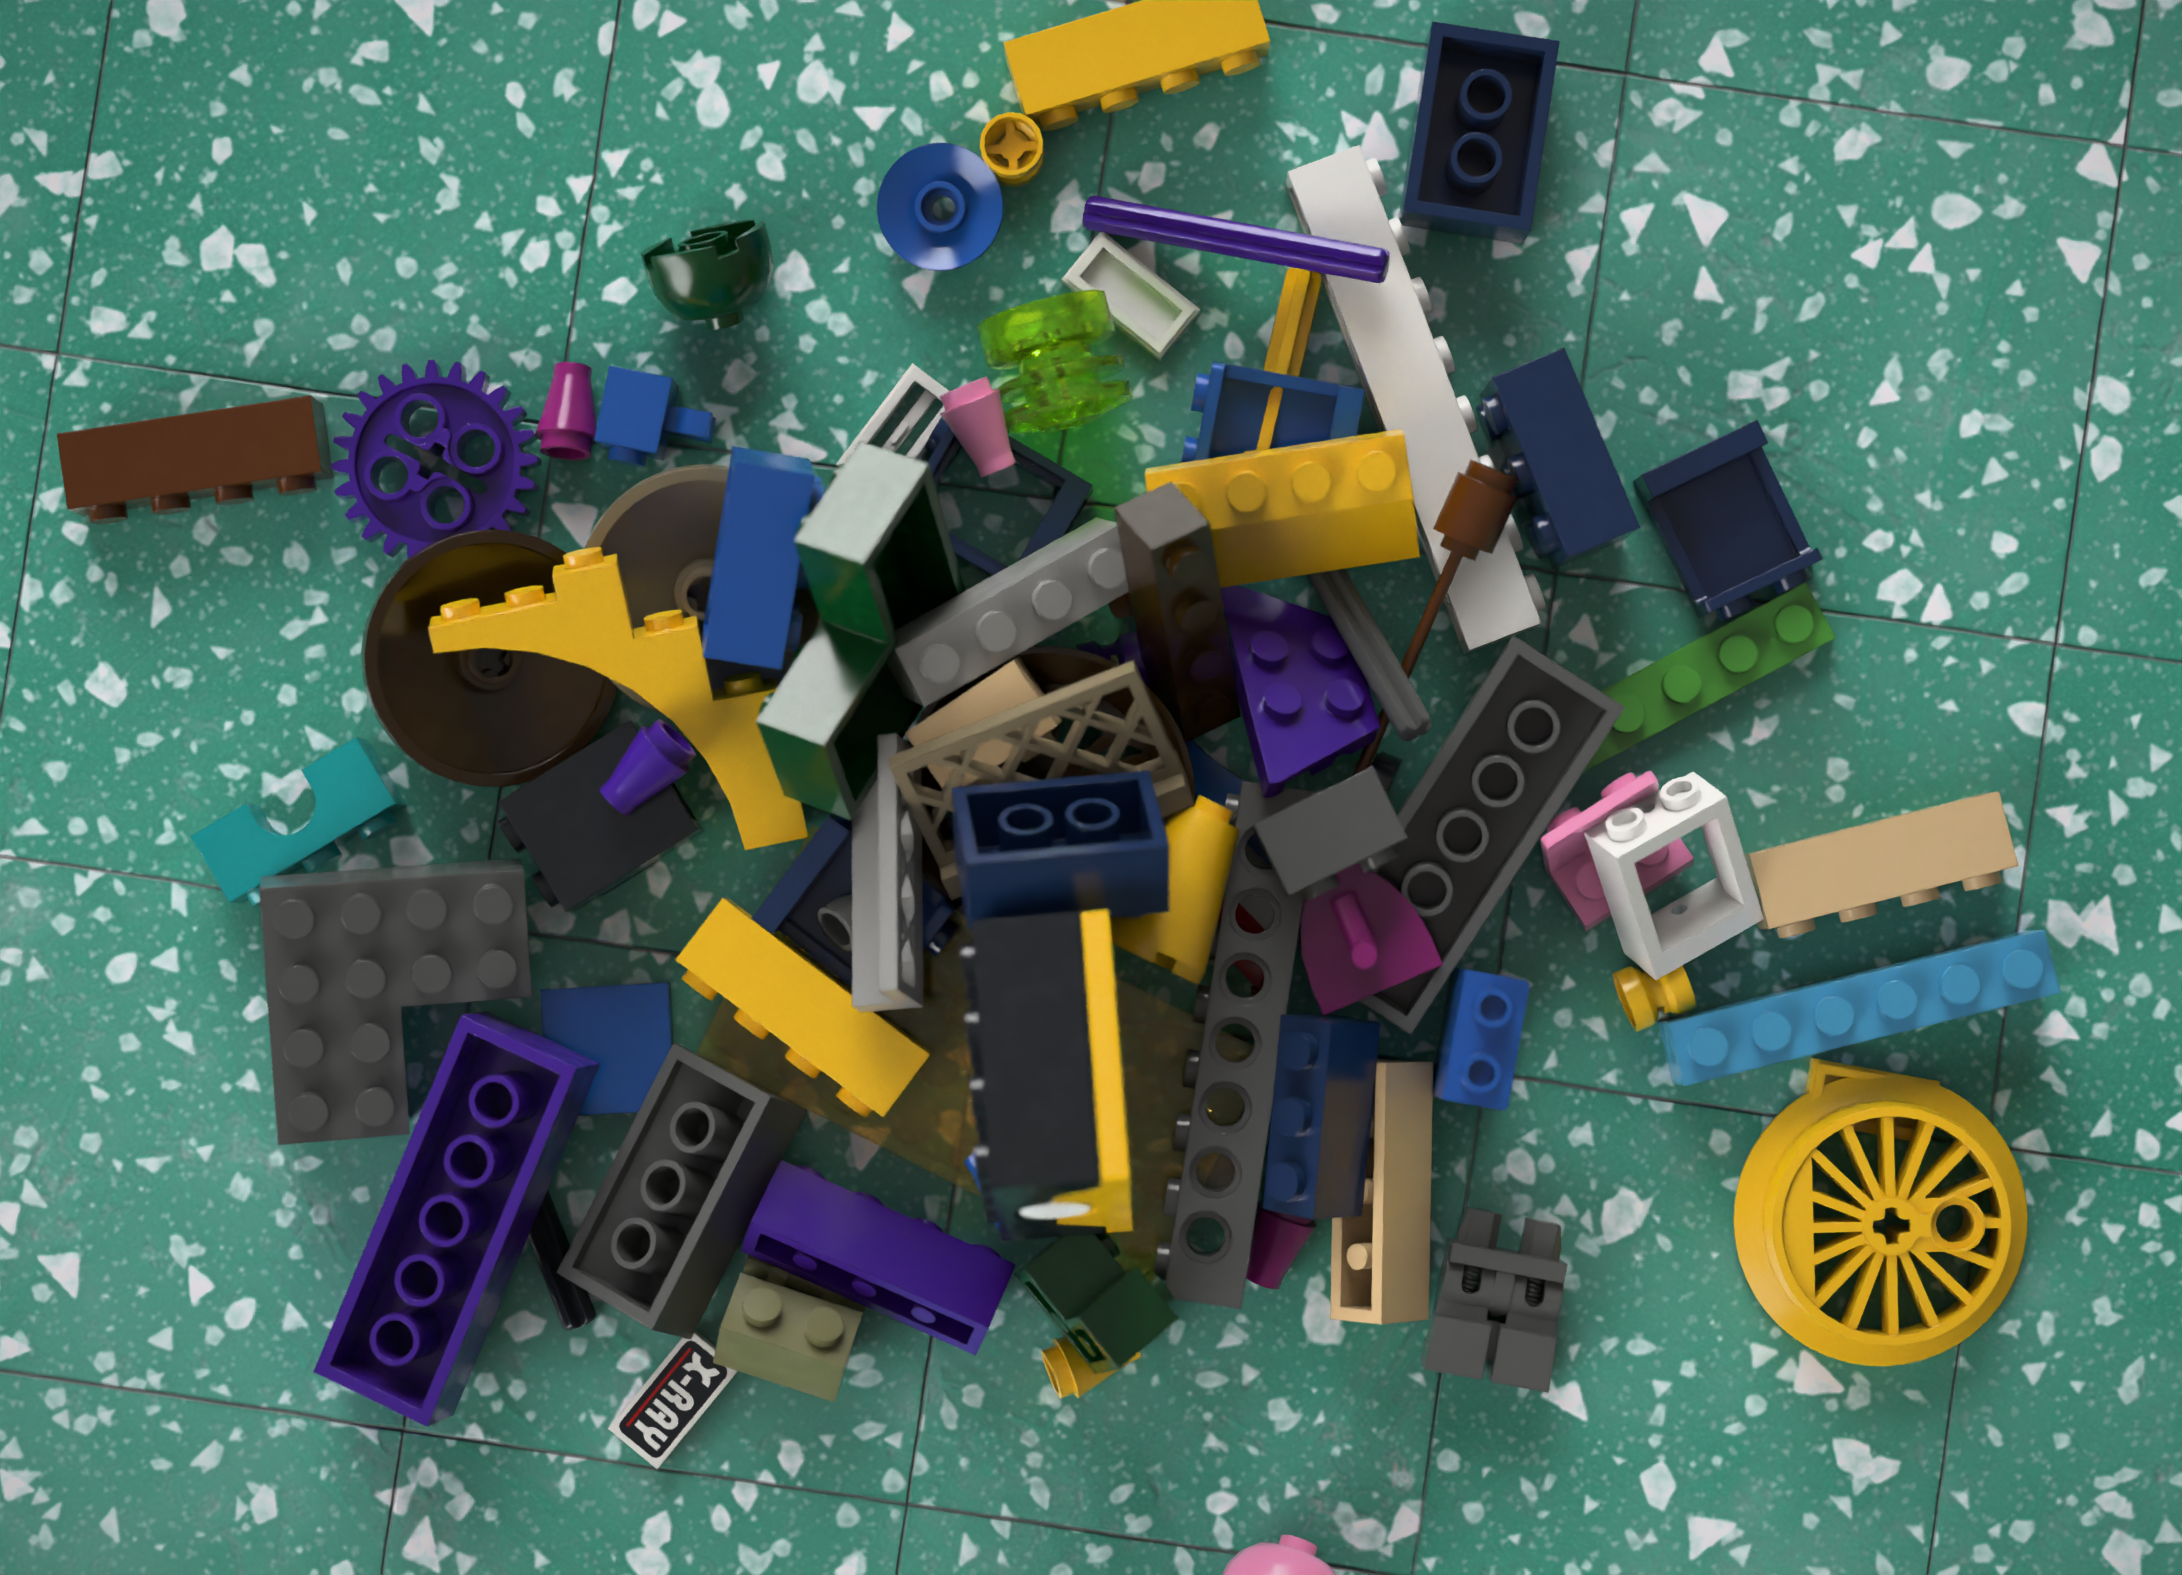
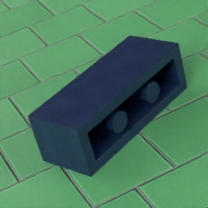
[1263,1014,1380,1220]

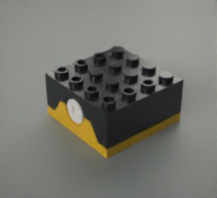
[961,910,1133,1241]

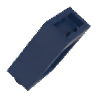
[924,417,1093,577]

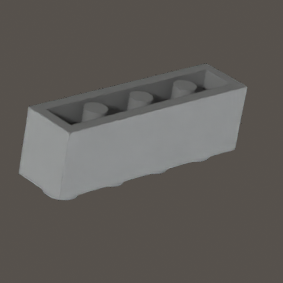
[886,517,1129,707]

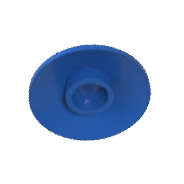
[877,143,1004,271]

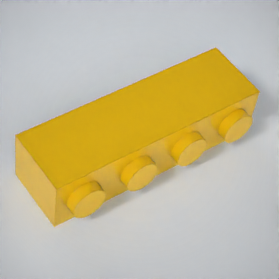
[1003,0,1270,131]
[676,898,933,1118]

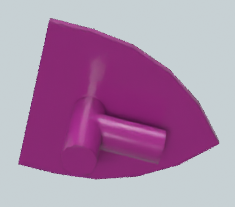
[1300,863,1443,1015]

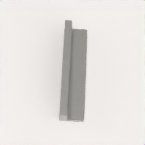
[852,733,923,1012]

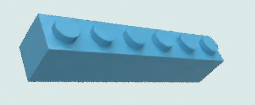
[1657,930,2061,1086]

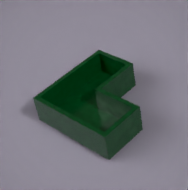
[756,442,966,820]

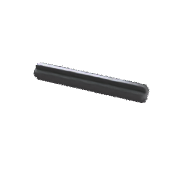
[1307,569,1431,741]

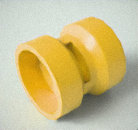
[980,112,1044,187]
[1612,965,1697,1032]

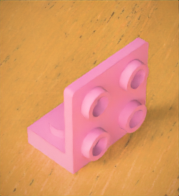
[1541,770,1694,931]

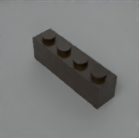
[1114,481,1241,742]

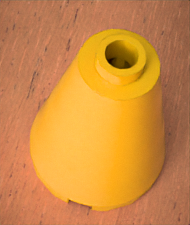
[1109,795,1240,985]

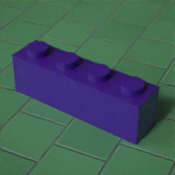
[741,1160,1016,1355]

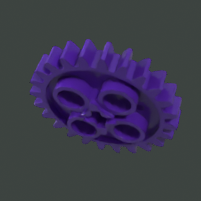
[331,360,542,559]

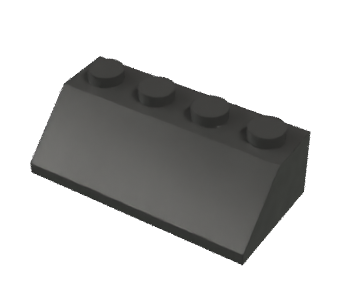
[557,1043,807,1340]

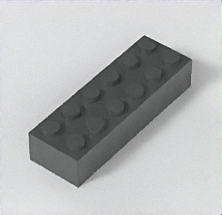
[1302,635,1625,1034]

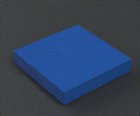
[540,982,674,1116]

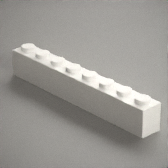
[1285,145,1546,654]

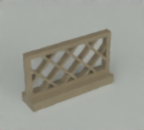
[888,660,1194,900]

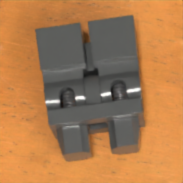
[1419,1206,1568,1393]

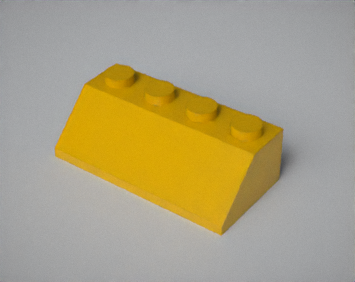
[1144,429,1420,588]

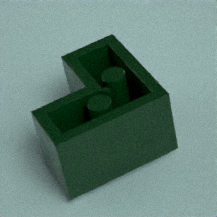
[1014,1230,1179,1374]

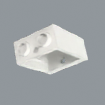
[1584,772,1764,980]

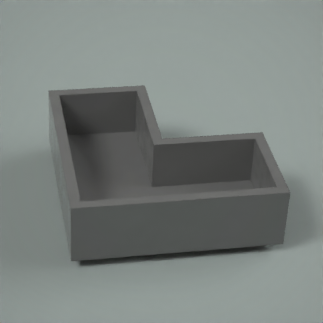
[259,858,532,1145]

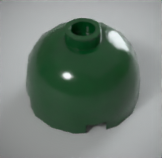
[641,220,773,330]

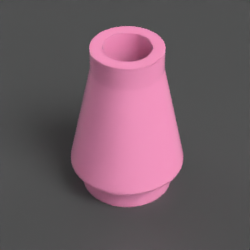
[939,376,1016,477]

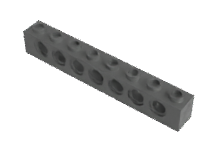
[1154,781,1319,1309]

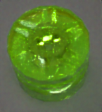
[977,290,1133,434]

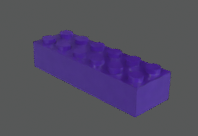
[313,1011,600,1427]

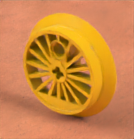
[1733,1073,2028,1366]

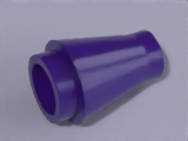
[600,719,696,816]

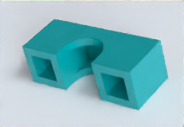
[190,737,407,907]

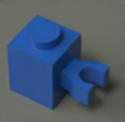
[594,365,716,467]

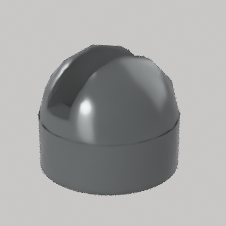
[817,894,852,951]

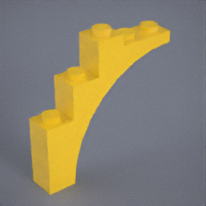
[428,547,808,850]

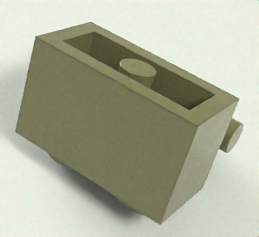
[713,1255,866,1402]

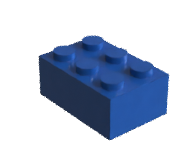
[701,446,824,670]

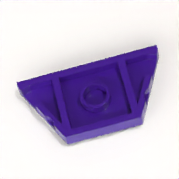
[1220,585,1380,798]

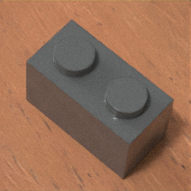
[1252,766,1408,902]

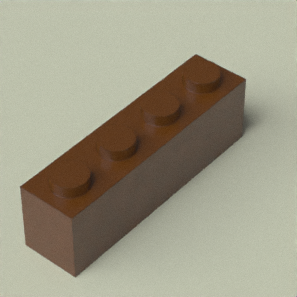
[57,395,334,524]

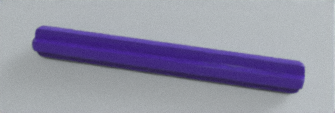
[1083,196,1390,283]

